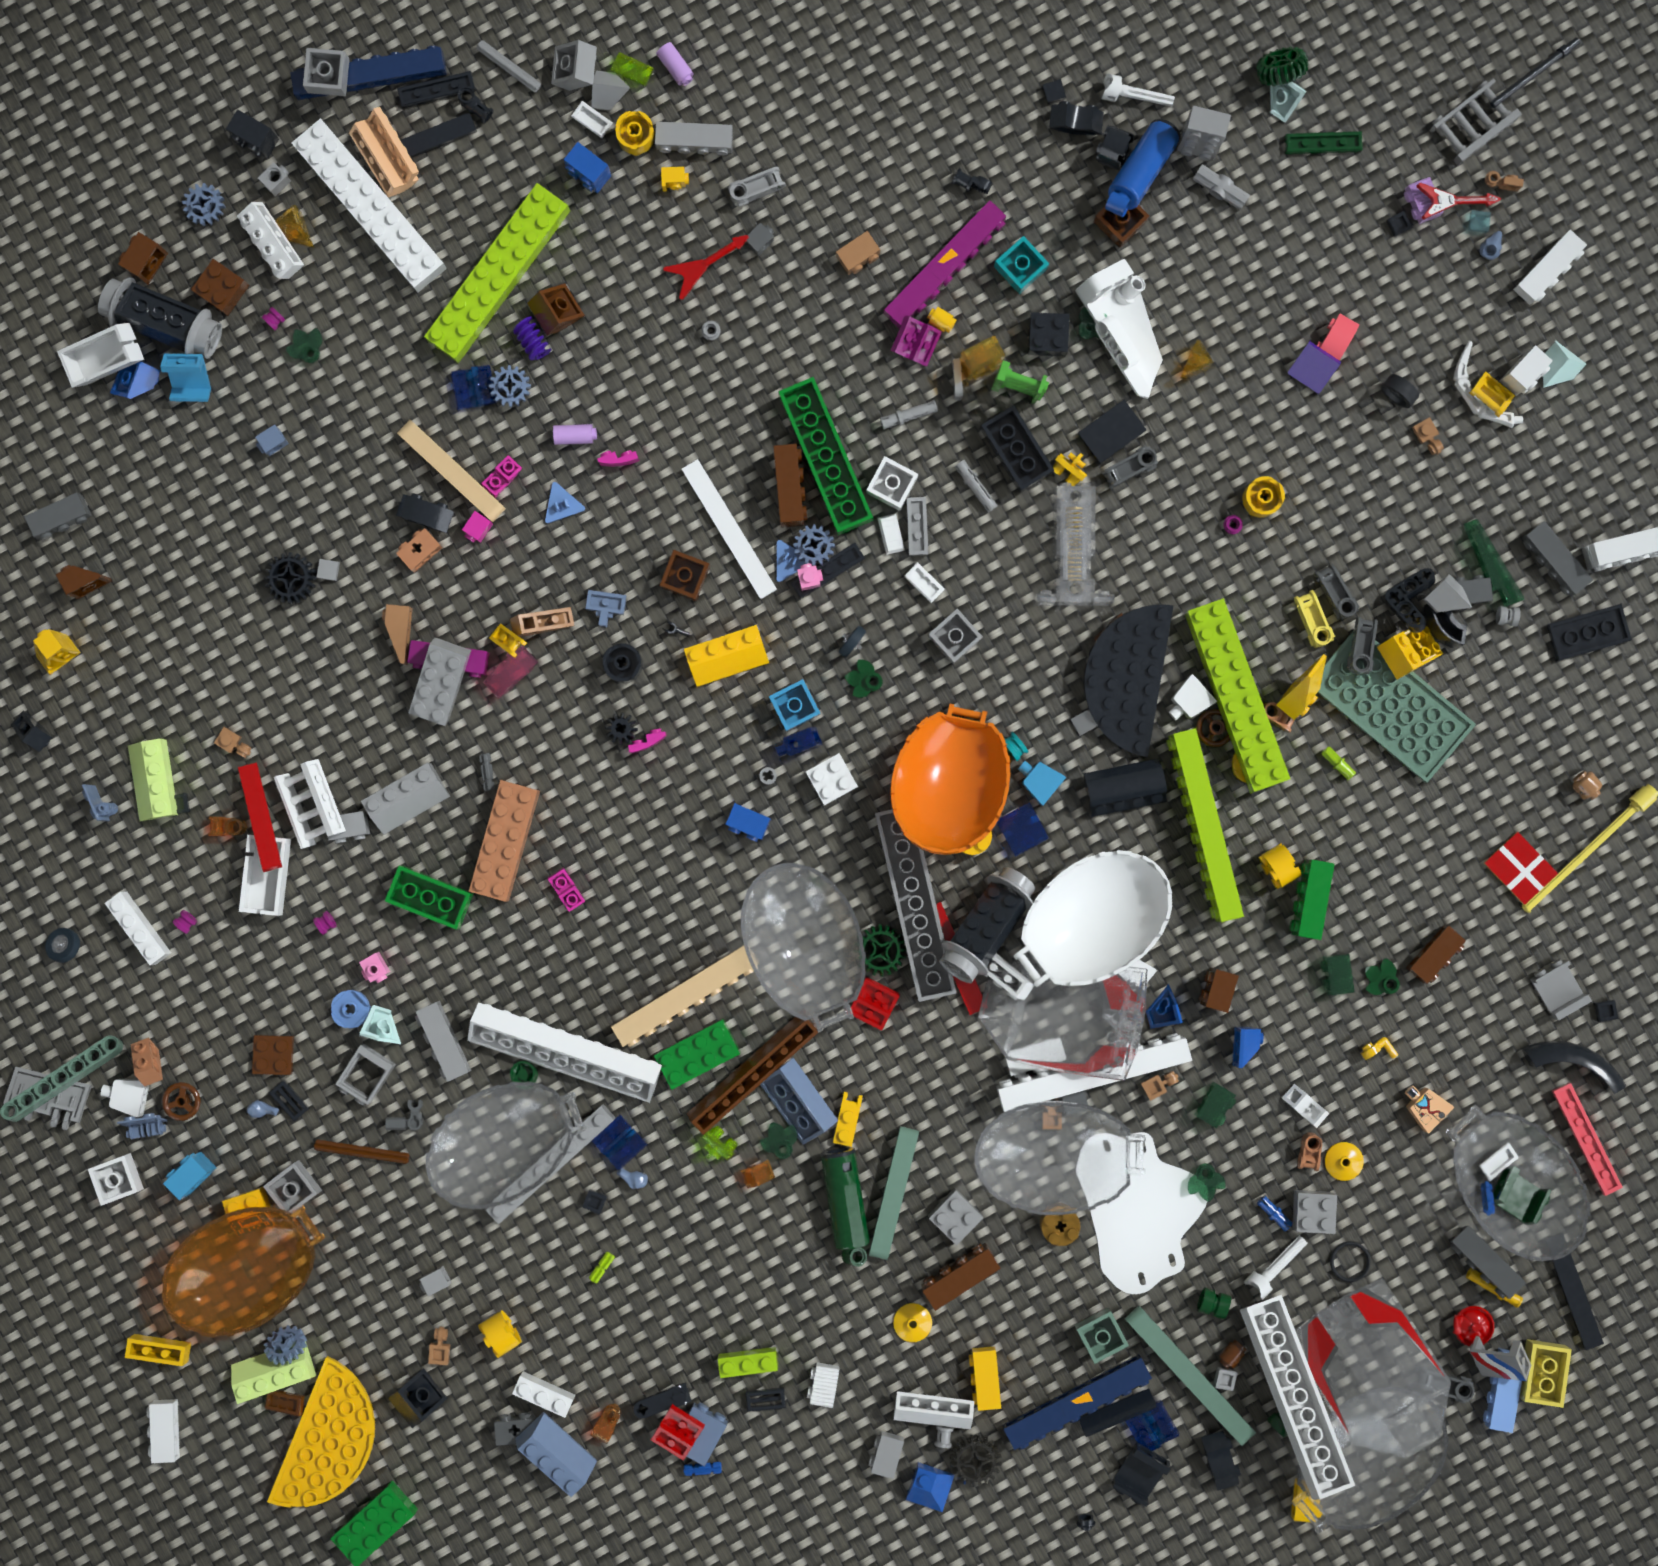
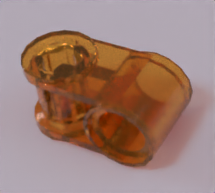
[208,816,247,836]
[590,1404,621,1444]

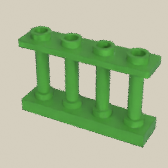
[991,360,1049,404]

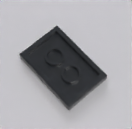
[1078,399,1147,464]

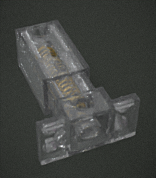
[1034,483,1114,606]

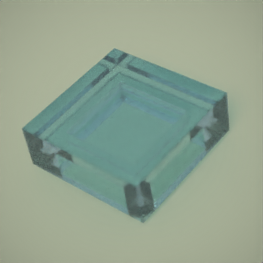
[1468,210,1491,233]

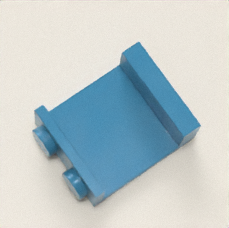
[160,354,211,402]

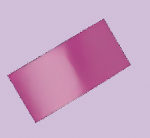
[597,450,640,467]
[481,455,522,498]
[628,729,667,754]
[548,867,585,912]

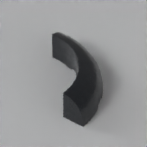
[1521,1041,1626,1094]

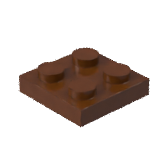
[252,1035,294,1075]

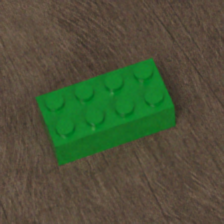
[1289,859,1335,940]
[385,865,474,930]
[654,1018,741,1090]
[330,1480,418,1566]

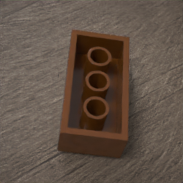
[773,444,807,528]
[921,1243,1001,1311]

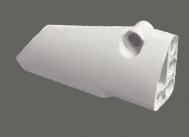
[1075,259,1163,399]

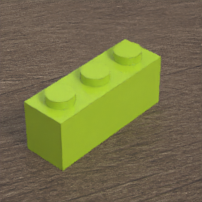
[718,1347,778,1378]

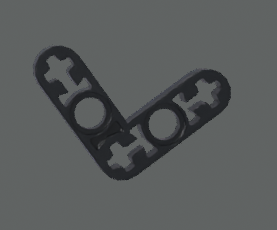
[1385,568,1436,633]

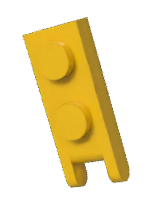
[489,623,527,658]
[833,1092,863,1147]

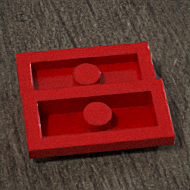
[848,977,900,1031]
[651,1404,705,1461]

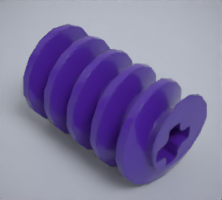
[513,316,551,361]

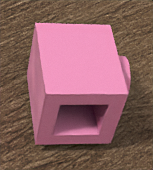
[797,563,823,591]
[359,952,390,984]

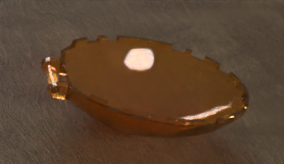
[161,1205,325,1338]

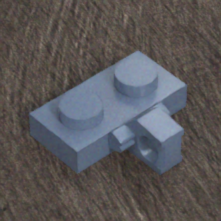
[585,590,627,628]

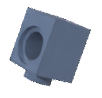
[255,425,289,456]

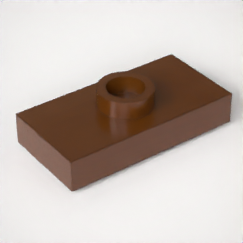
[265,1390,305,1416]

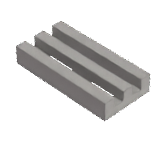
[952,358,963,400]

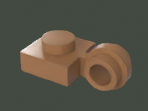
[1485,171,1524,192]
[1412,417,1444,455]
[214,727,252,758]
[1141,1071,1179,1101]
[428,1326,450,1365]

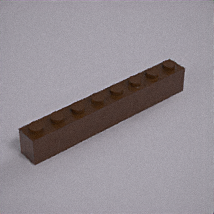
[687,1011,819,1135]

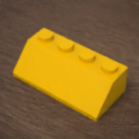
[684,625,769,687]

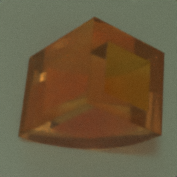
[741,1160,775,1188]

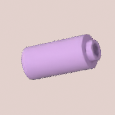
[656,42,694,86]
[553,424,597,445]

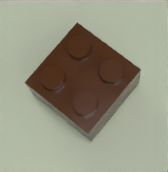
[1093,205,1150,248]
[118,232,168,285]
[191,259,250,316]
[660,550,710,602]
[1198,967,1239,1013]

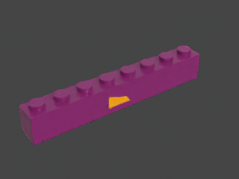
[884,200,1006,329]

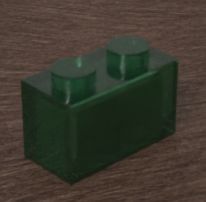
[1321,953,1355,995]
[1194,1082,1236,1128]

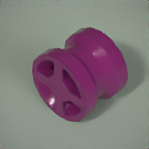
[262,307,285,331]
[172,910,198,934]
[313,911,337,935]

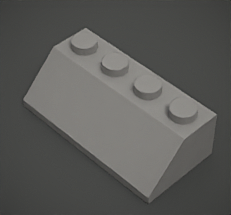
[361,763,450,835]

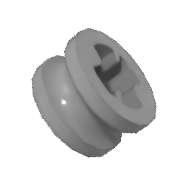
[759,767,777,784]

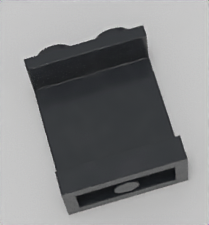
[1113,1442,1171,1507]

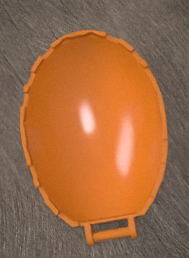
[891,704,1010,855]

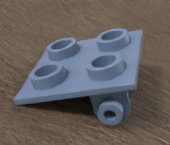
[82,784,118,821]
[117,1113,167,1140]

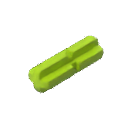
[589,1252,615,1283]

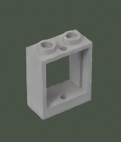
[335,1044,396,1105]

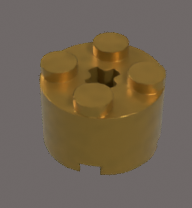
[1040,1204,1080,1246]

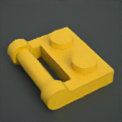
[1469,371,1515,418]

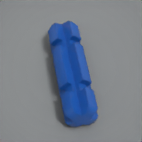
[1480,1181,1495,1216]
[684,1462,722,1476]

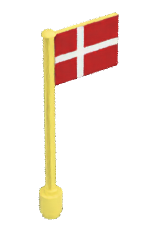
[1484,784,1658,913]

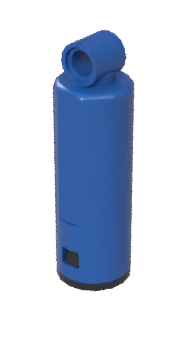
[1105,119,1181,217]

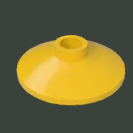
[1325,1142,1364,1181]
[893,1303,932,1342]

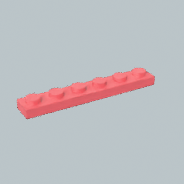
[1552,1082,1623,1196]

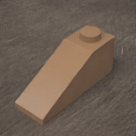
[382,604,413,665]
[510,607,575,637]

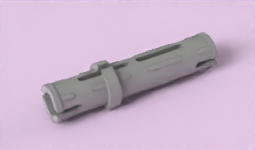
[880,400,938,430]
[955,460,998,513]

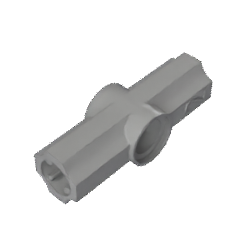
[1193,164,1250,210]

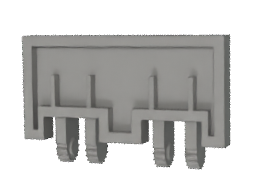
[3,1067,92,1130]

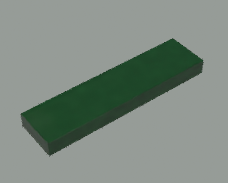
[1285,131,1363,154]

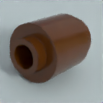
[1219,1339,1247,1369]

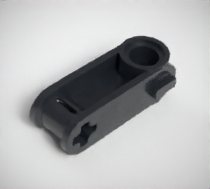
[634,1382,692,1419]

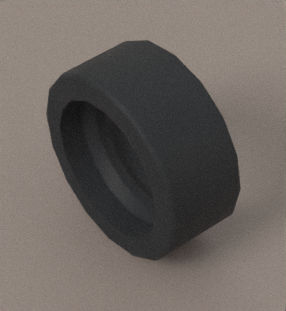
[1381,374,1419,409]

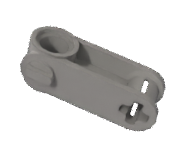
[728,167,786,207]

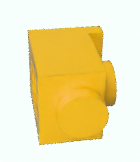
[661,167,689,191]

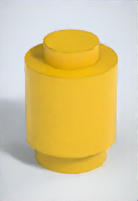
[927,307,957,333]

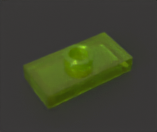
[611,52,654,87]

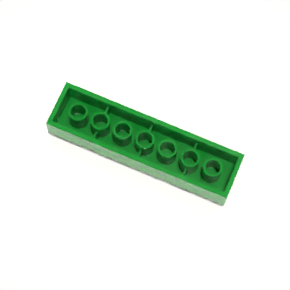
[778,377,873,535]

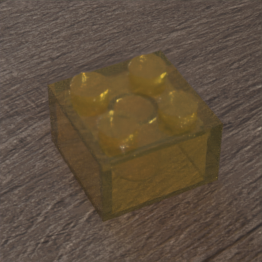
[959,335,1005,381]

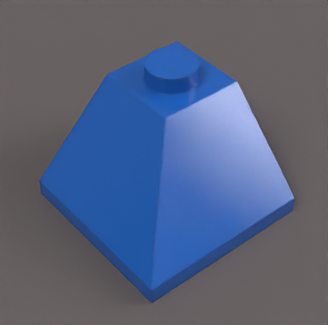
[110,362,160,399]
[1232,1026,1264,1068]
[906,1462,955,1512]

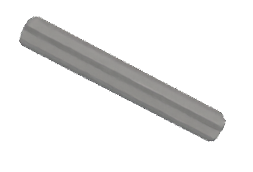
[476,40,541,92]

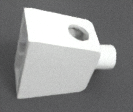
[1168,674,1217,720]
[101,1079,149,1117]

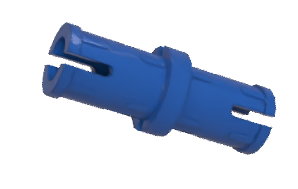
[1257,1195,1293,1232]

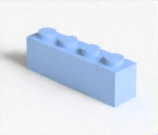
[1483,1348,1522,1433]

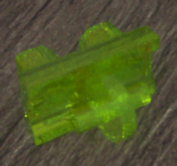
[702,1125,738,1160]

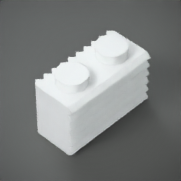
[807,1362,839,1408]

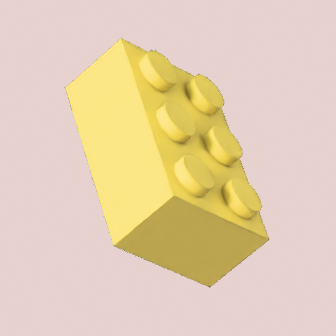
[1519,1339,1572,1408]

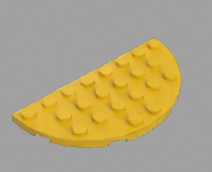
[267,1356,375,1507]

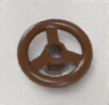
[1196,709,1230,747]
[162,1082,201,1121]

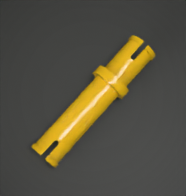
[1466,1268,1523,1308]

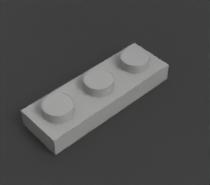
[907,497,928,556]

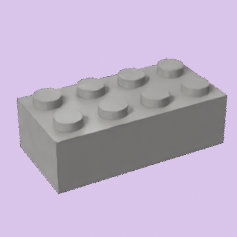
[1177,106,1231,161]
[409,638,471,726]

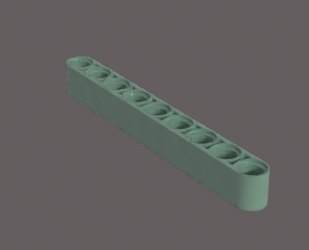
[1125,1305,1256,1446]

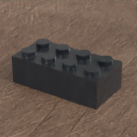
[980,405,1054,493]

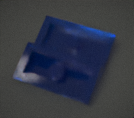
[450,365,496,410]
[997,802,1049,857]
[592,1115,648,1170]
[1125,1400,1180,1451]

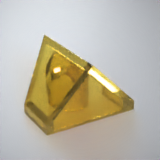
[275,205,314,248]
[1180,339,1214,379]

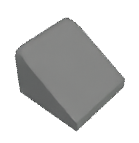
[1071,709,1098,736]

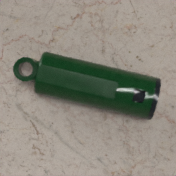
[821,1147,869,1267]

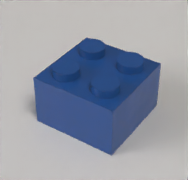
[564,142,611,194]
[725,803,771,842]

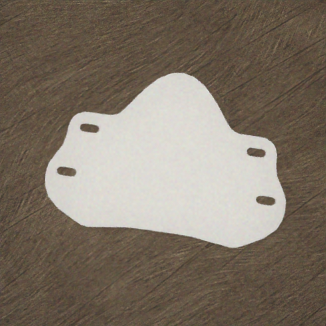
[1076,1131,1208,1294]

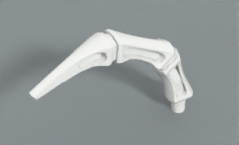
[1453,341,1523,428]

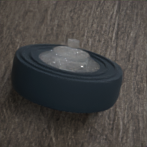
[839,626,866,658]
[45,928,80,963]

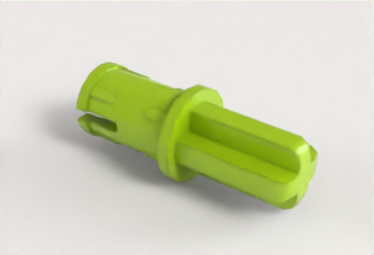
[1322,746,1356,781]

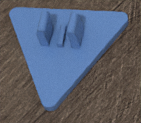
[545,482,585,523]
[777,540,812,582]

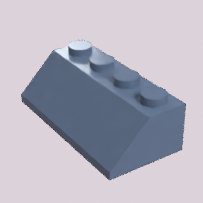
[760,1058,838,1145]
[515,1412,597,1497]

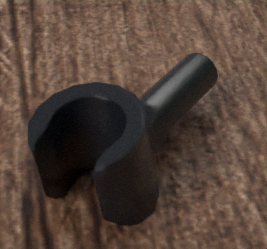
[662,620,690,637]

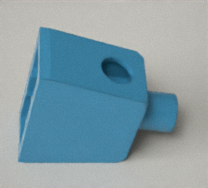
[1018,761,1066,806]

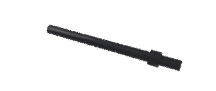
[1490,38,1580,108]

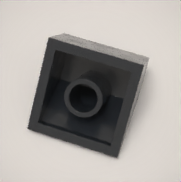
[388,1368,448,1428]

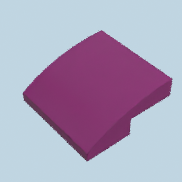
[891,315,942,367]

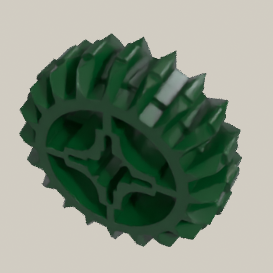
[1256,47,1309,87]
[855,924,907,976]

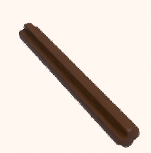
[314,1140,410,1164]

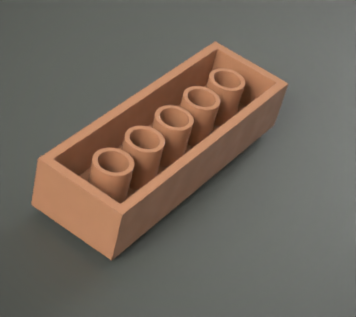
[469,780,540,902]

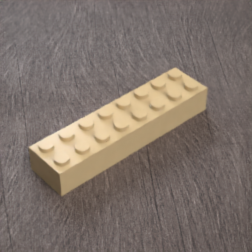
[611,945,757,1047]

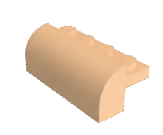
[349,107,419,197]

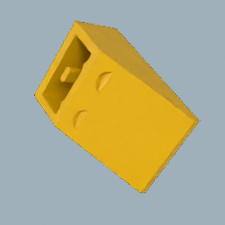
[1377,623,1443,680]

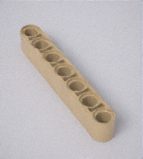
[397,420,506,522]

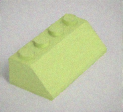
[128,739,178,821]
[231,1342,316,1404]

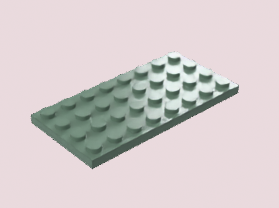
[1317,630,1476,783]

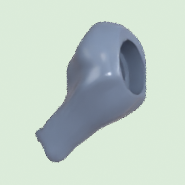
[1480,231,1502,260]
[247,1100,279,1118]
[616,1168,648,1189]

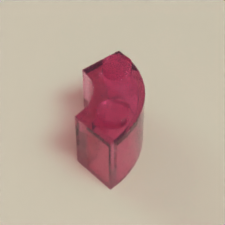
[483,646,538,699]

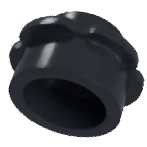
[1076,1513,1096,1531]

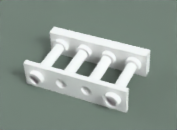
[274,759,346,849]

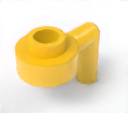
[1361,1037,1399,1060]

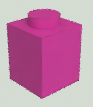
[462,511,493,543]

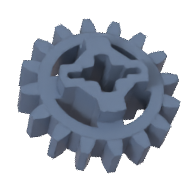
[182,183,226,226]
[489,365,531,408]
[793,524,835,566]
[264,1325,307,1366]

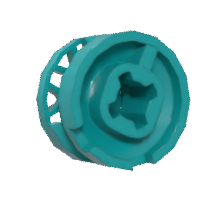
[1004,731,1029,762]

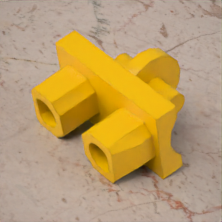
[1053,453,1087,487]

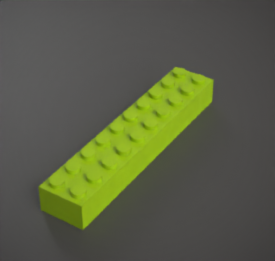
[424,183,570,363]
[1184,598,1290,794]
[1166,728,1244,922]

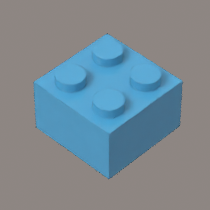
[769,679,821,732]
[163,1152,217,1200]

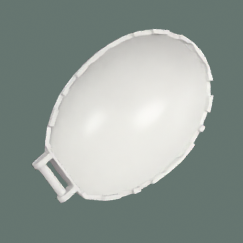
[1014,850,1172,987]

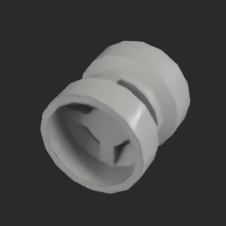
[1496,606,1520,627]

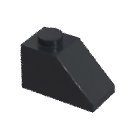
[11,710,52,752]

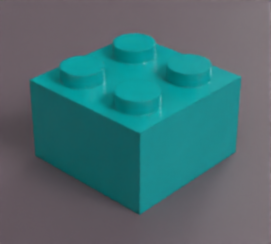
[994,236,1049,295]

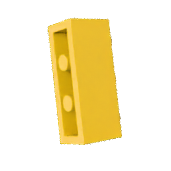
[125,1334,191,1366]
[969,1346,1001,1411]

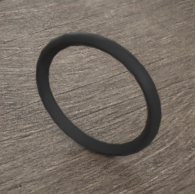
[1330,1241,1371,1282]

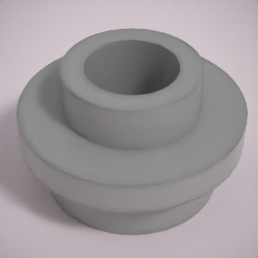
[701,321,721,340]

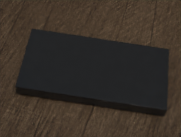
[1546,604,1632,661]

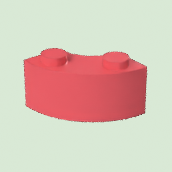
[1316,314,1359,360]

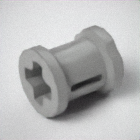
[934,1425,953,1448]

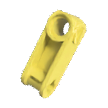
[1294,590,1335,648]

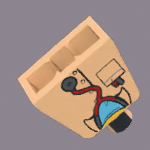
[1405,1085,1454,1133]

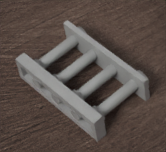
[1429,79,1522,166]

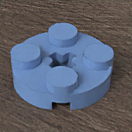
[331,990,371,1028]

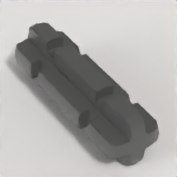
[479,753,495,791]

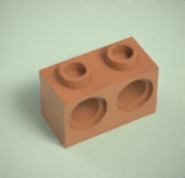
[131,1037,163,1086]

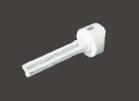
[1101,73,1175,107]
[1244,1235,1308,1300]

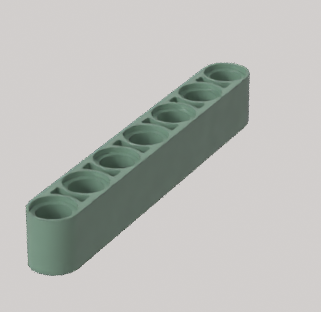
[0,1035,123,1122]
[868,1126,919,1260]

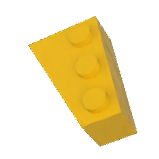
[33,629,81,675]

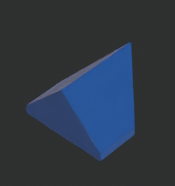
[1145,984,1183,1029]

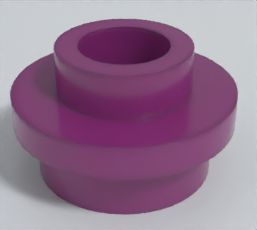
[1223,515,1243,534]

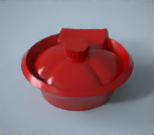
[1453,1306,1494,1346]

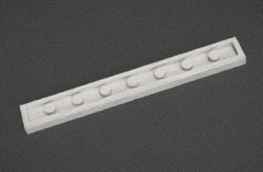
[682,459,777,599]

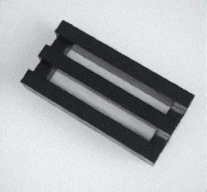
[269,1080,310,1122]
[746,1387,786,1412]

